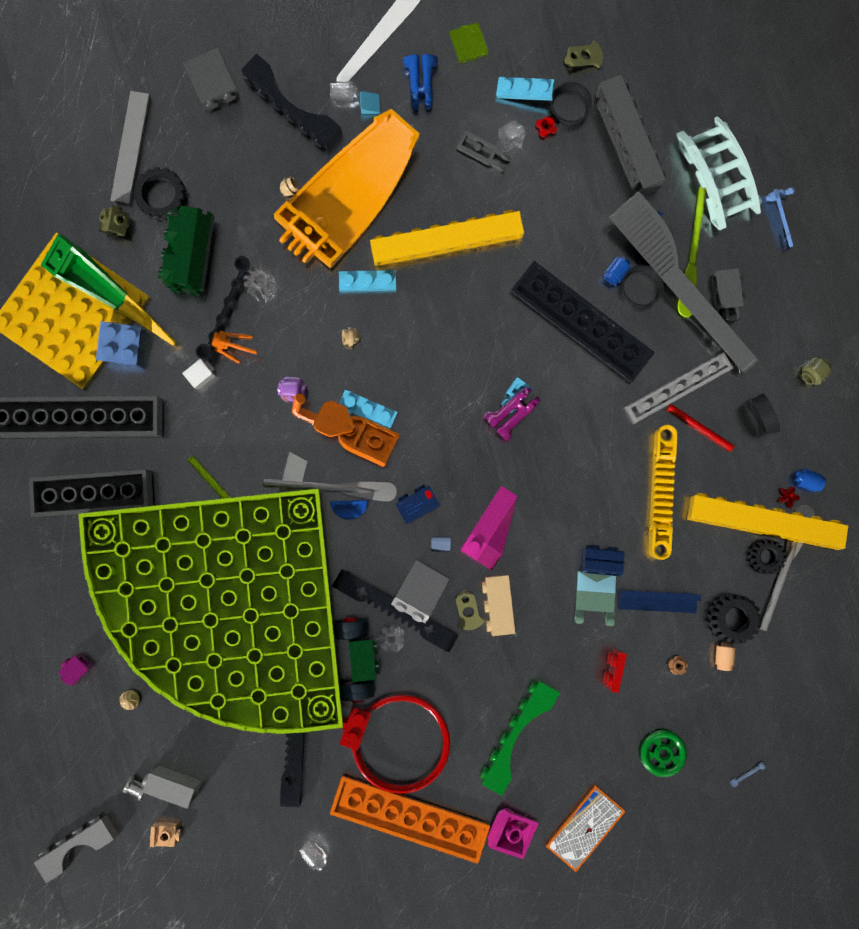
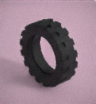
[133,167,187,220]

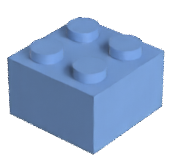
[96,321,141,365]

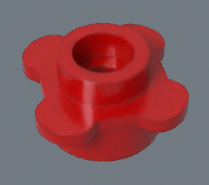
[536,116,557,137]

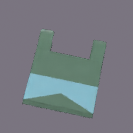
[574,571,616,626]

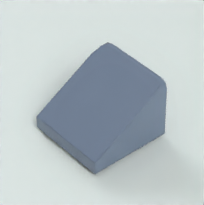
[431,537,451,552]

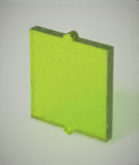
[449,22,488,63]

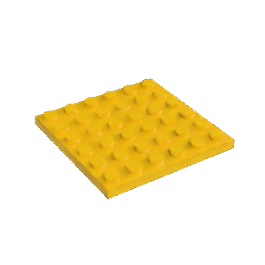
[0,233,150,390]

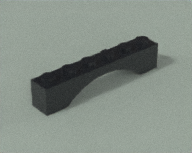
[241,53,342,150]

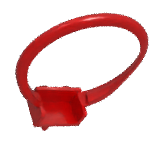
[339,695,450,794]

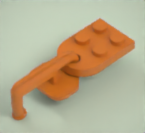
[292,393,400,467]

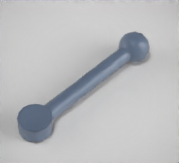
[730,762,766,787]

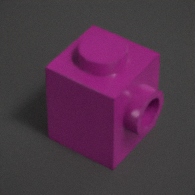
[58,654,94,686]

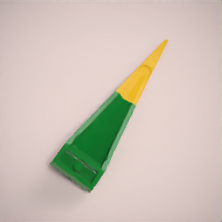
[41,234,177,345]

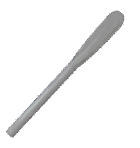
[263,479,397,502]
[760,505,815,631]

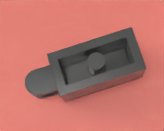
[711,268,746,323]

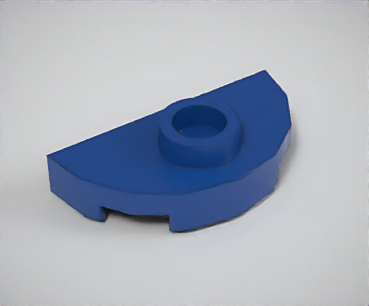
[330,500,368,520]

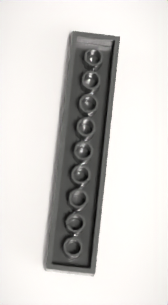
[0,396,163,438]

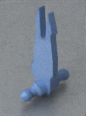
[760,187,795,248]

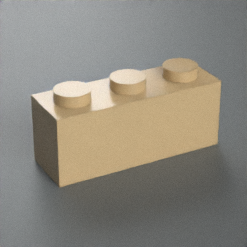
[482,575,515,636]

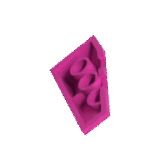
[460,486,517,570]

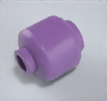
[278,376,307,402]

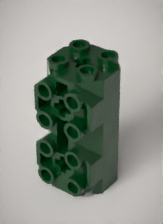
[158,206,215,296]

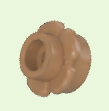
[669,656,688,675]

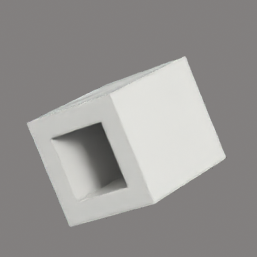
[182,359,215,390]

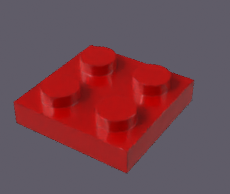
[603,648,627,693]

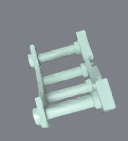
[676,116,762,230]

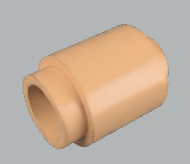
[715,642,736,671]

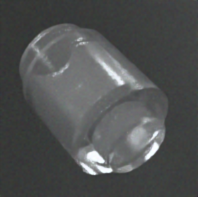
[330,81,358,102]
[299,840,328,871]

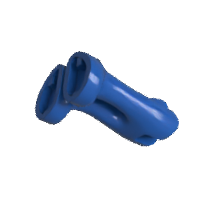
[403,54,438,110]

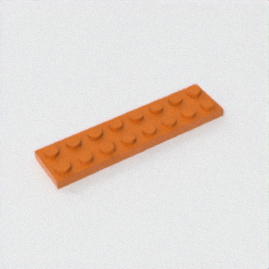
[330,775,490,864]

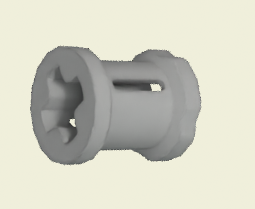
[123,776,145,801]

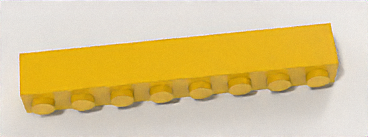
[370,210,524,267]
[687,493,848,550]

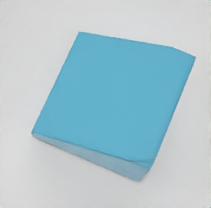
[360,91,380,114]

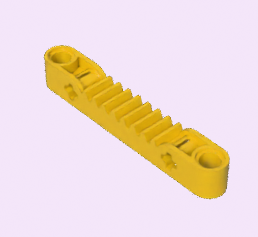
[648,425,677,560]

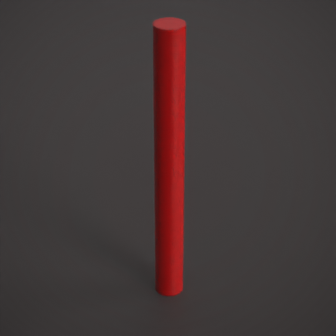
[667,404,735,452]

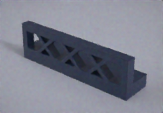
[618,590,701,613]

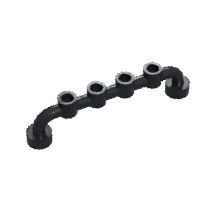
[196,256,251,360]

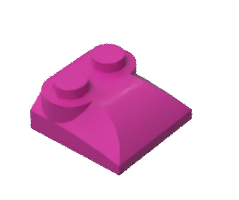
[488,808,539,859]

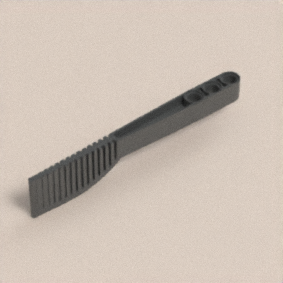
[609,191,760,374]

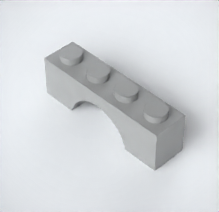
[34,815,119,883]

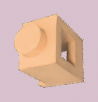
[150,822,181,847]

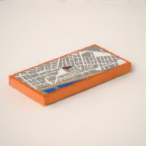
[545,785,626,872]

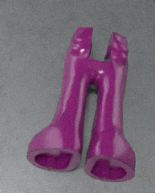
[483,387,541,442]

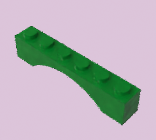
[480,679,560,796]

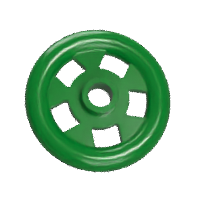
[641,730,687,777]

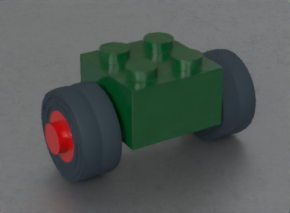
[333,617,381,703]

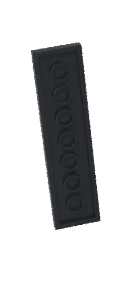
[510,261,655,383]

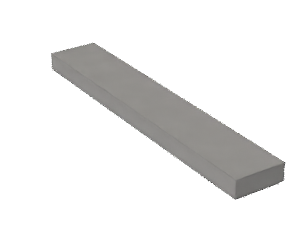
[110,91,151,205]
[625,352,734,424]

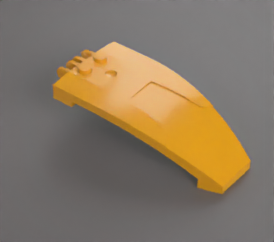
[274,109,420,269]

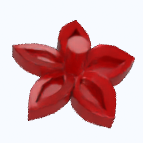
[778,486,801,509]

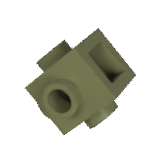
[99,205,129,237]

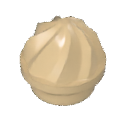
[280,177,299,196]
[342,327,360,346]
[120,690,140,710]

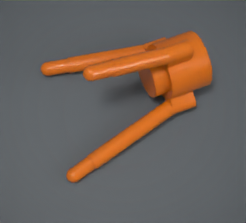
[211,331,257,363]

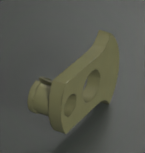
[564,40,603,68]
[455,590,485,630]

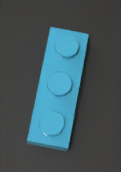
[496,77,555,101]
[339,270,396,292]
[339,390,398,429]

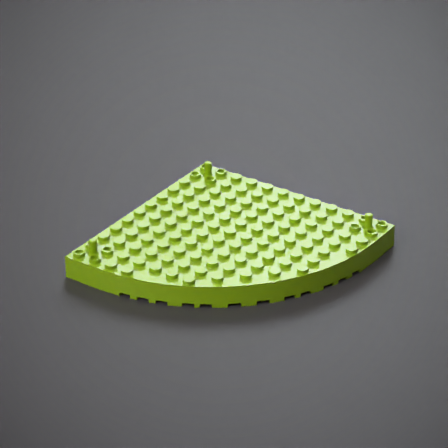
[78,489,343,734]

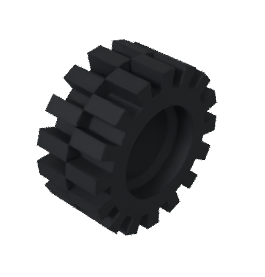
[748,539,787,574]

